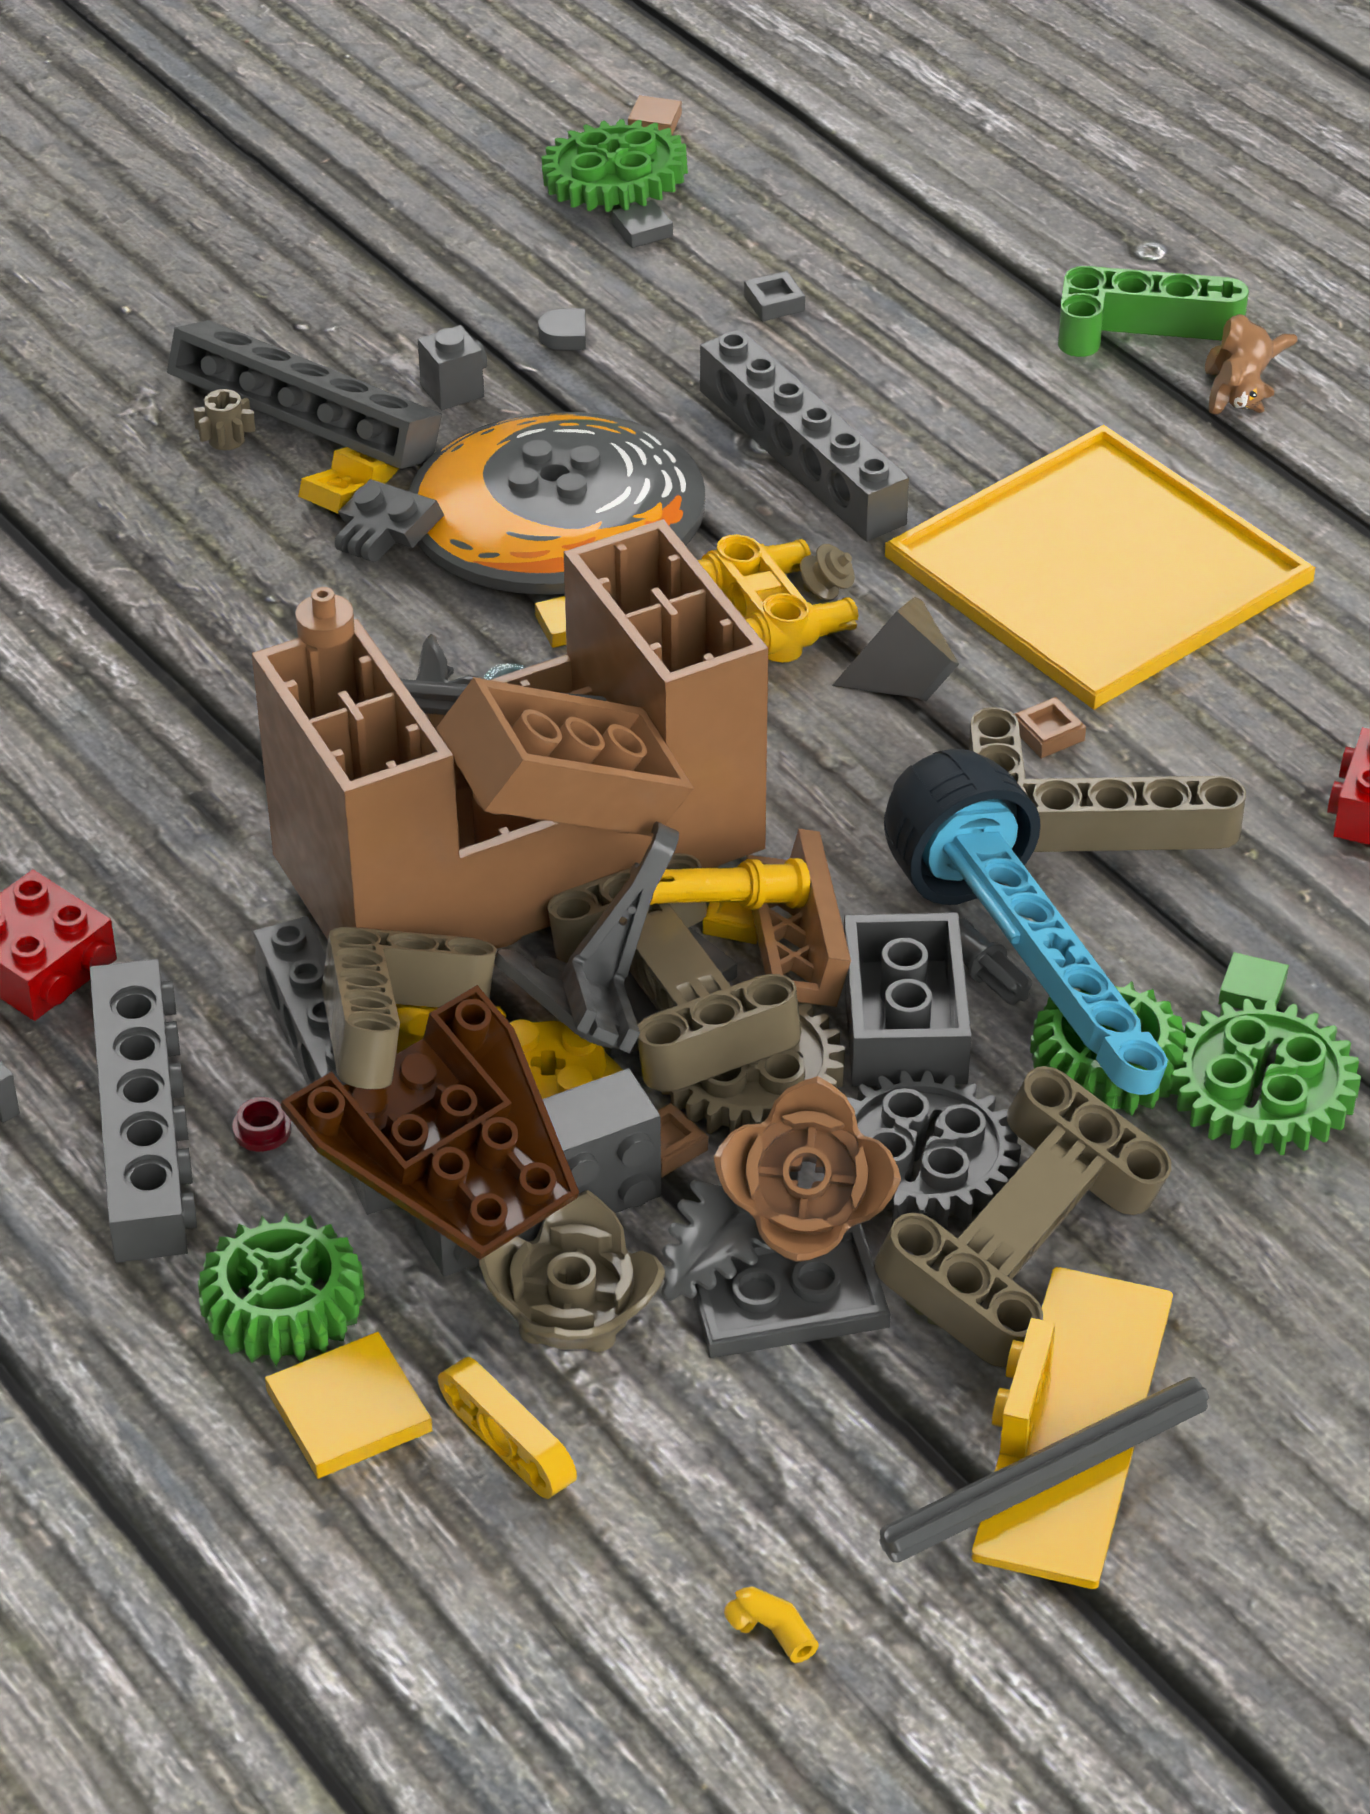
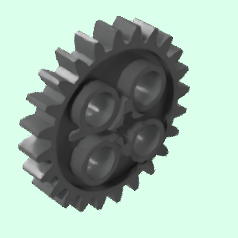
[847,1071,1021,1229]

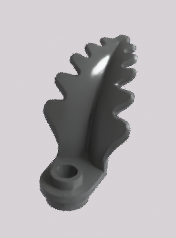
[661,1171,799,1301]

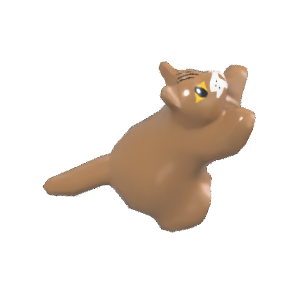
[1205,314,1298,415]

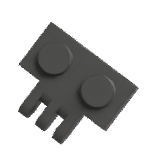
[335,479,444,562]

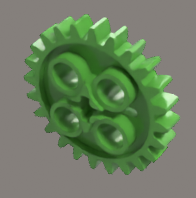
[541,119,688,212]
[1170,999,1361,1155]

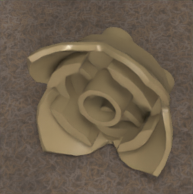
[479,1190,665,1352]

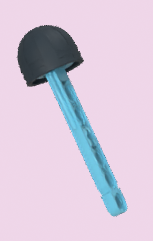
[884,749,1168,1095]

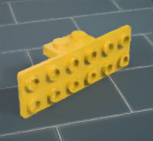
[971,1267,1173,1589]

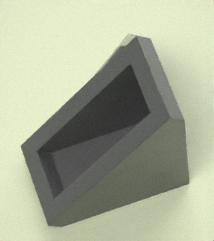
[832,597,959,701]

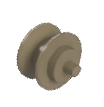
[800,544,855,601]

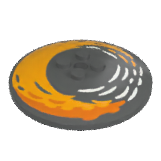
[409,412,706,594]

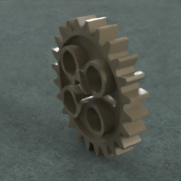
[661,1003,845,1134]

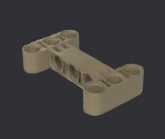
[547,853,801,1091]
[875,1066,1171,1367]

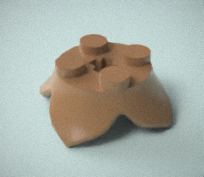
[714,1076,901,1262]

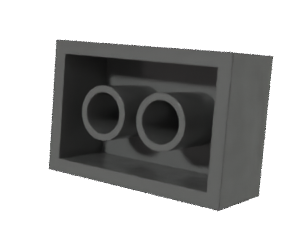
[844,913,971,1087]

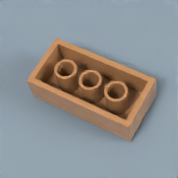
[436,677,694,836]

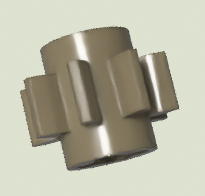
[193,389,256,450]

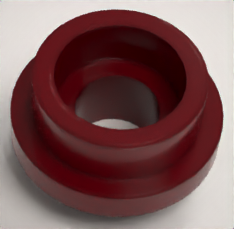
[232,1097,292,1152]

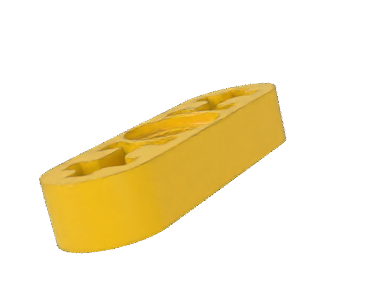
[438,1357,577,1499]

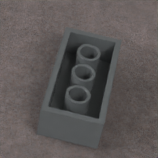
[414,1068,661,1277]

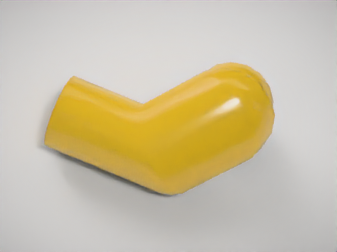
[724,1586,819,1663]

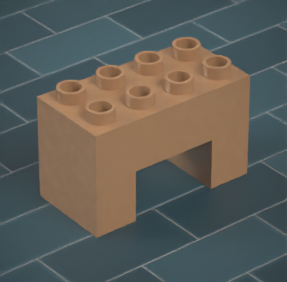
[252,519,768,948]

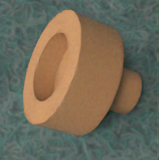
[295,587,355,648]

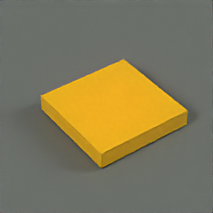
[265,1332,432,1479]

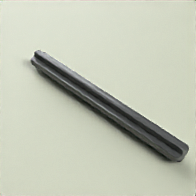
[879,1377,1209,1563]

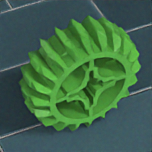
[1030,978,1186,1116]
[198,1213,365,1366]

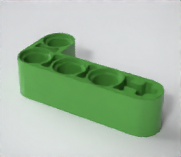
[1058,266,1249,357]

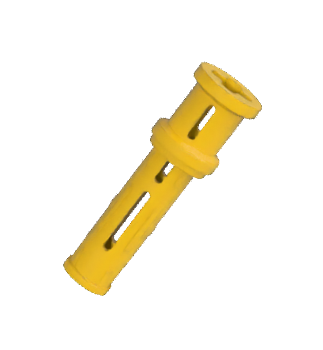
[650,858,810,910]

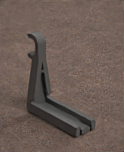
[560,821,679,1053]

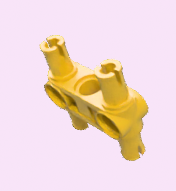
[697,534,859,663]

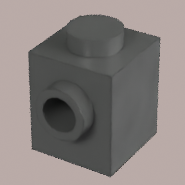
[418,325,487,411]

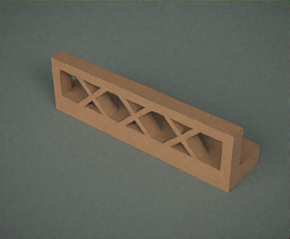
[745,829,851,1007]

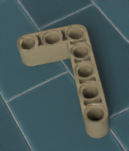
[969,707,1246,852]
[322,927,496,1089]

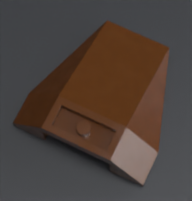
[280,985,579,1260]

